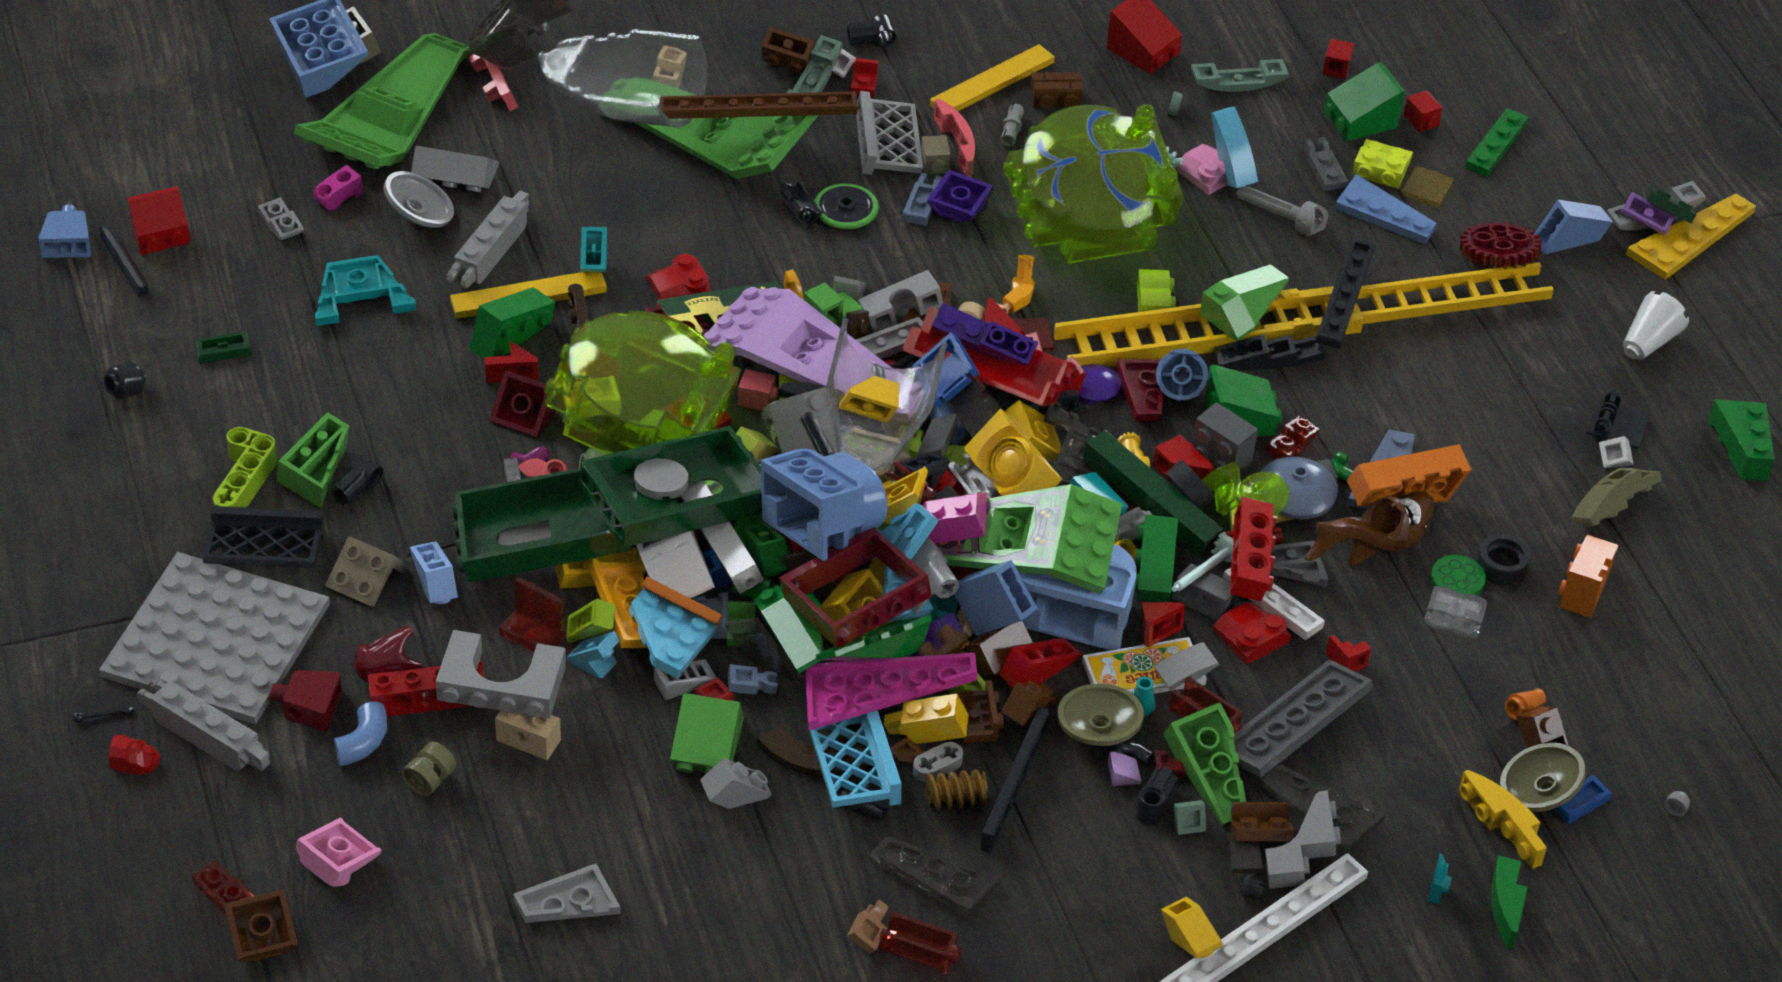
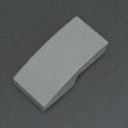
[258,197,304,240]
[1154,642,1219,691]

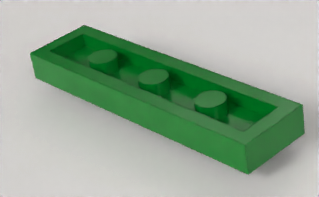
[1465,108,1529,177]

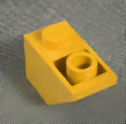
[1161,896,1223,959]

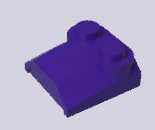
[927,170,993,223]

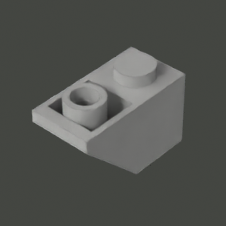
[700,758,772,809]

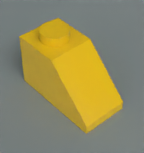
[838,376,899,423]

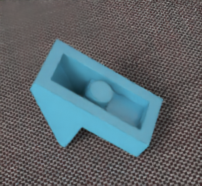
[566,631,620,679]

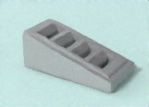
[654,659,716,700]

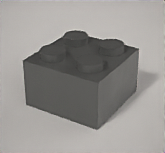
[1193,402,1258,482]

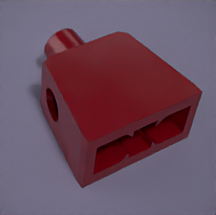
[270,670,343,732]

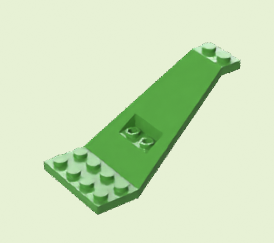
[595,78,819,179]

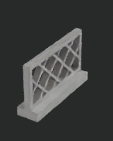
[856,91,923,175]

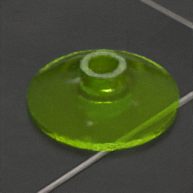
[1235,472,1289,516]

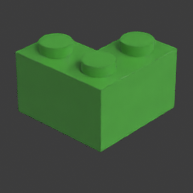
[804,282,863,331]

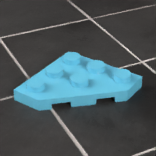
[629,588,717,679]

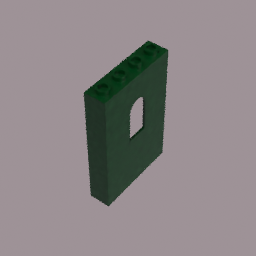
[579,426,762,547]
[452,468,632,583]

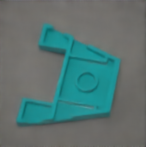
[315,255,416,326]

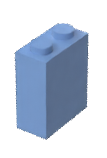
[954,559,1038,636]

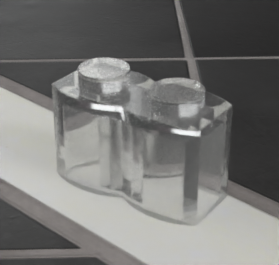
[1424,586,1487,638]

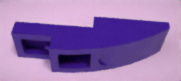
[932,303,1038,366]

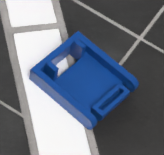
[912,332,980,409]

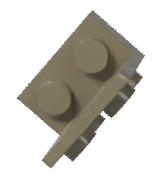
[326,536,407,607]

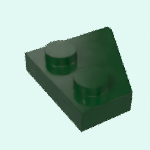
[1646,186,1696,224]

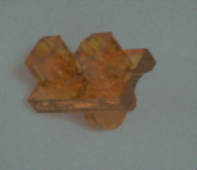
[918,624,970,656]

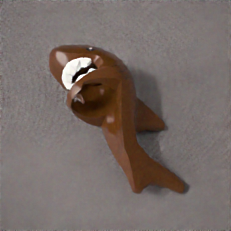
[1305,491,1434,565]

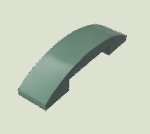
[787,35,843,93]
[1191,59,1289,92]

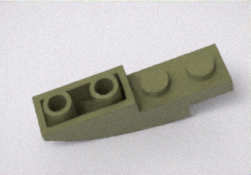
[1571,468,1662,526]

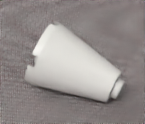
[1623,291,1689,360]

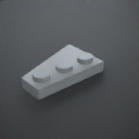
[513,863,620,923]

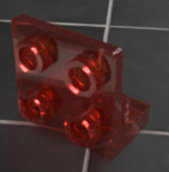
[499,577,565,652]

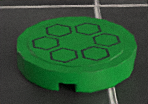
[1430,555,1486,601]

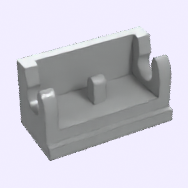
[948,454,1001,499]

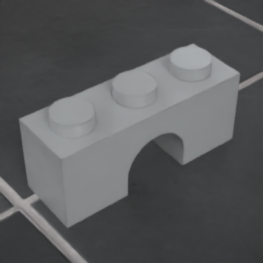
[858,270,943,333]

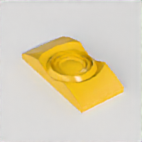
[964,409,1062,496]

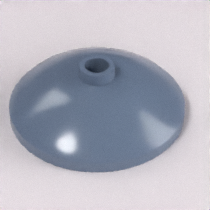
[1257,457,1338,519]

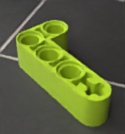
[213,427,277,508]

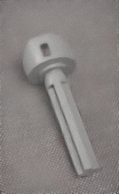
[1236,186,1328,237]

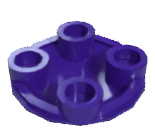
[1079,364,1121,405]

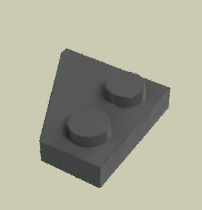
[1270,541,1328,587]

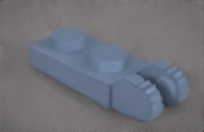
[902,173,942,226]

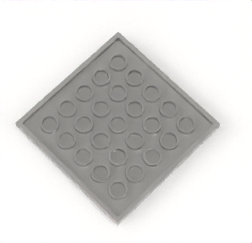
[99,552,330,725]

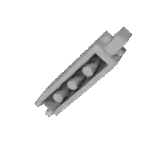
[446,191,529,289]
[136,678,270,771]

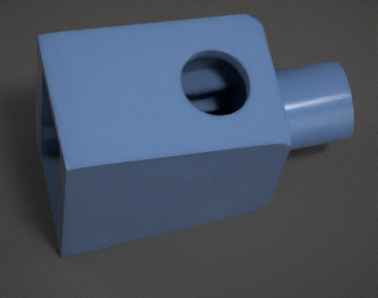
[39,204,91,258]

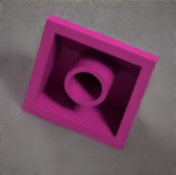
[923,492,987,544]

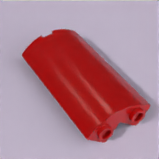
[902,307,1076,406]

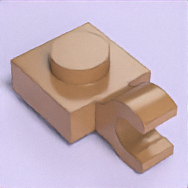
[847,899,888,954]

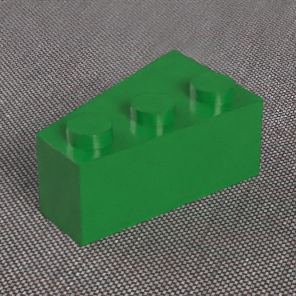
[469,287,555,360]
[1708,399,1775,481]
[1134,514,1178,602]

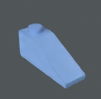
[410,541,458,604]

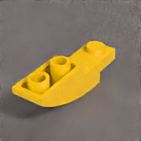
[1459,770,1547,869]

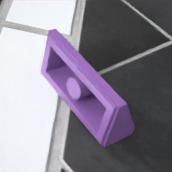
[1621,192,1676,235]

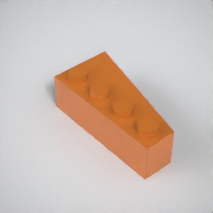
[1347,444,1472,507]

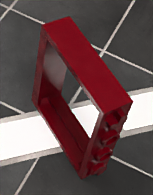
[779,528,932,649]

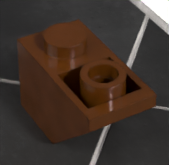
[1001,681,1060,727]
[1516,706,1569,748]

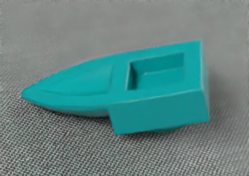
[1428,853,1452,904]

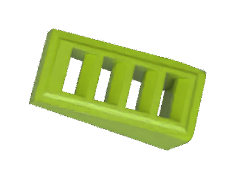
[566,599,615,643]

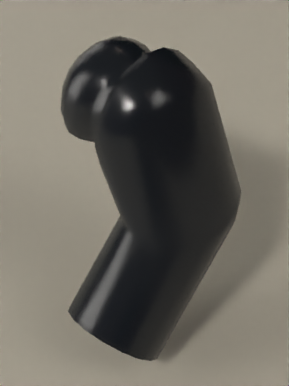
[1110,741,1154,765]

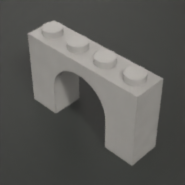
[436,630,566,718]

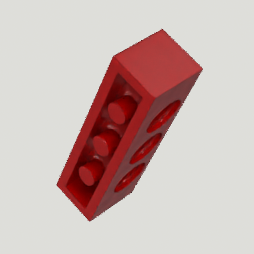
[1229,496,1277,601]
[368,661,485,717]

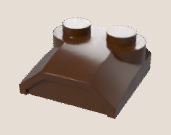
[224,889,298,962]

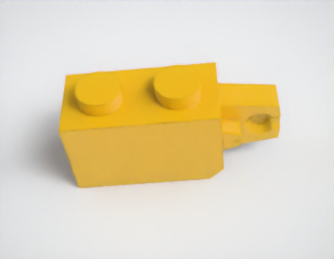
[884,693,969,744]

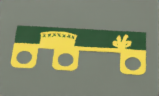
[657,281,783,336]

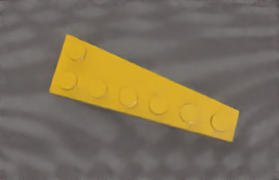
[1626,194,1756,280]

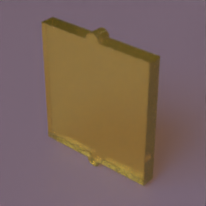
[1401,166,1454,207]

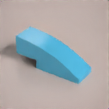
[1211,106,1258,188]

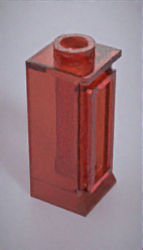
[1169,677,1243,734]
[879,911,961,974]

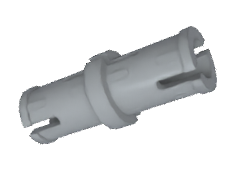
[1000,104,1024,147]

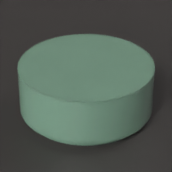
[1167,91,1183,116]

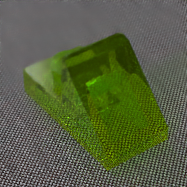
[1202,461,1242,516]

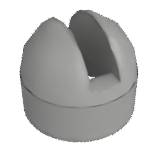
[1664,791,1690,816]

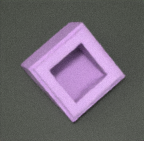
[1108,752,1141,786]

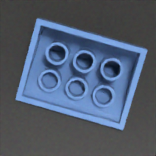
[269,0,369,98]

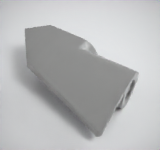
[911,536,959,615]

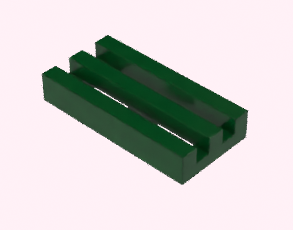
[195,331,252,364]

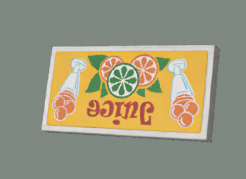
[1082,637,1207,694]

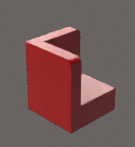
[1326,635,1371,672]

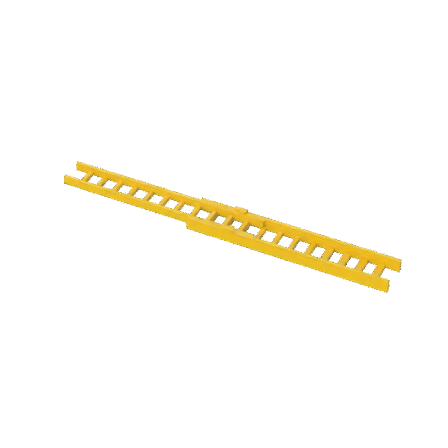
[1054,262,1554,367]

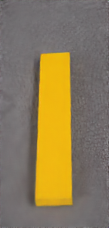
[929,44,1055,111]
[450,272,607,319]

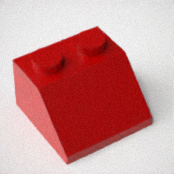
[127,186,190,255]

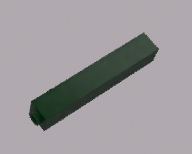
[1082,430,1223,559]

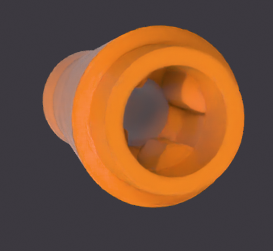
[1505,688,1546,720]

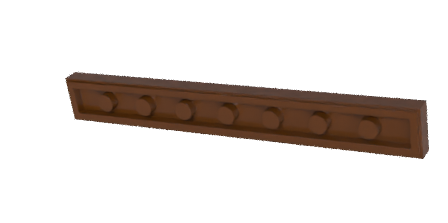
[659,91,858,119]

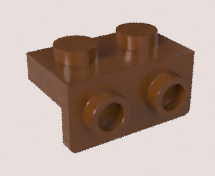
[957,680,1003,743]

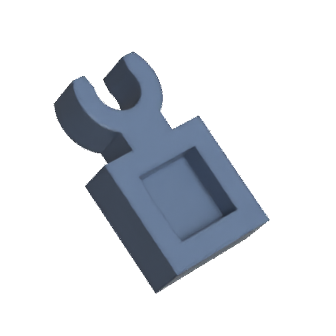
[728,664,778,695]

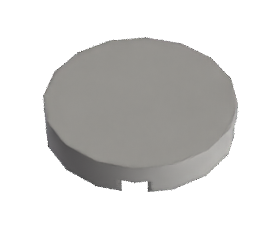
[634,458,688,500]

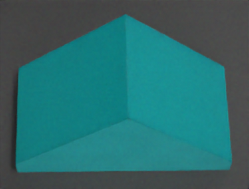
[580,227,607,272]

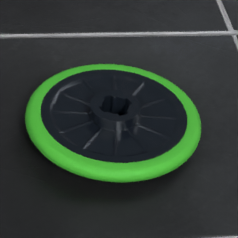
[814,184,879,229]

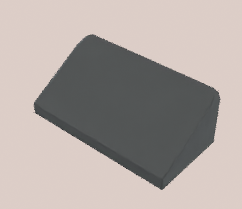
[916,414,958,458]

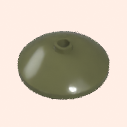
[1058,684,1144,746]
[1500,743,1586,812]

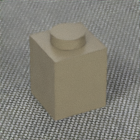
[921,135,950,174]

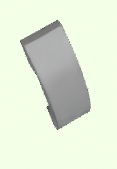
[1607,181,1706,230]

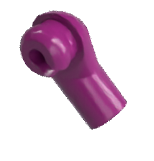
[510,447,550,466]

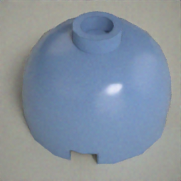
[1156,349,1208,402]

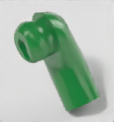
[1331,452,1353,483]

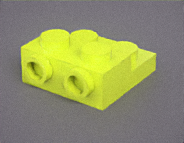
[1352,139,1413,189]

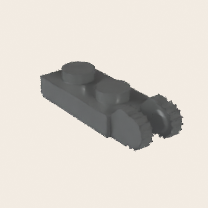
[1303,137,1349,191]

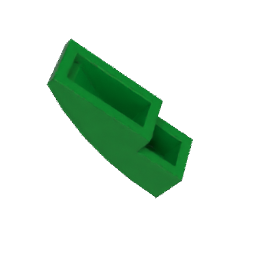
[1491,855,1528,950]

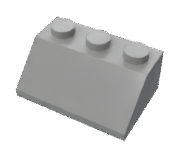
[411,146,499,192]
[768,387,845,453]

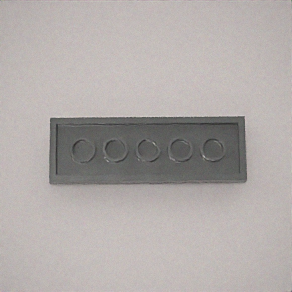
[1234,660,1373,778]

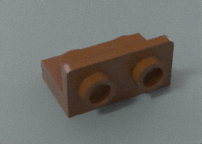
[1230,802,1295,841]

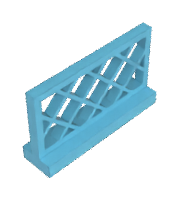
[809,710,901,808]

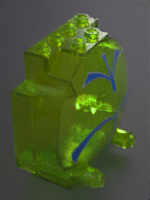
[1003,104,1183,264]

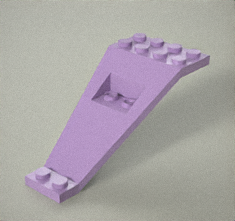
[696,287,932,424]

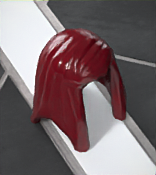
[354,626,425,684]

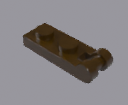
[568,284,590,342]

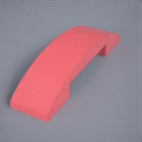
[934,99,975,178]

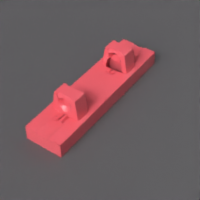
[469,32,518,111]

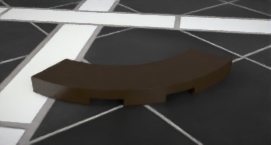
[757,726,874,777]

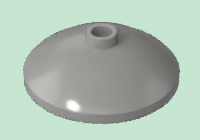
[384,171,454,228]

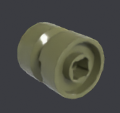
[402,741,457,797]

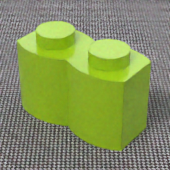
[1137,269,1176,312]

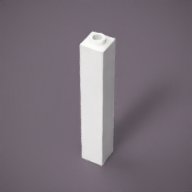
[680,481,764,594]

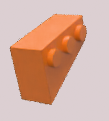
[1558,535,1618,618]

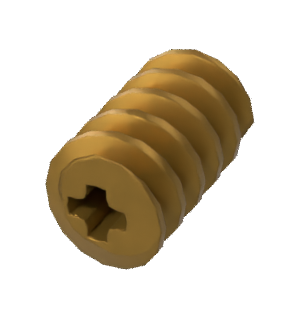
[925,769,988,810]

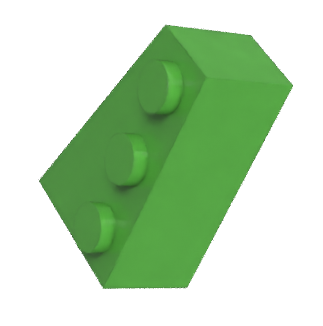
[277,412,349,508]

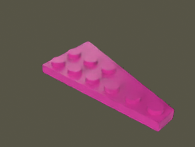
[805,653,977,731]

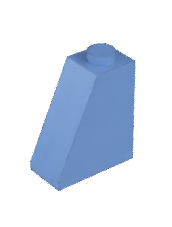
[1534,200,1612,254]

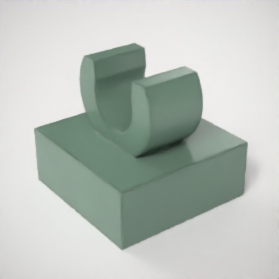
[1174,800,1206,835]

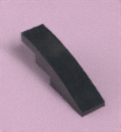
[1215,334,1325,370]

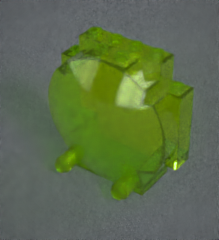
[544,310,741,455]

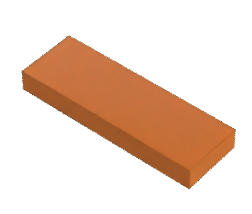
[642,576,724,625]

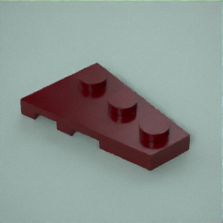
[1116,359,1164,421]

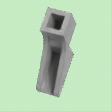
[1265,790,1341,889]

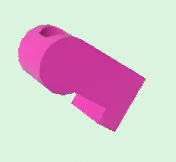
[313,165,364,211]

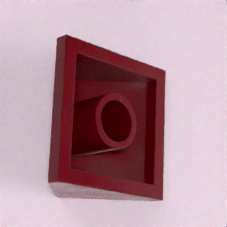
[489,370,556,437]

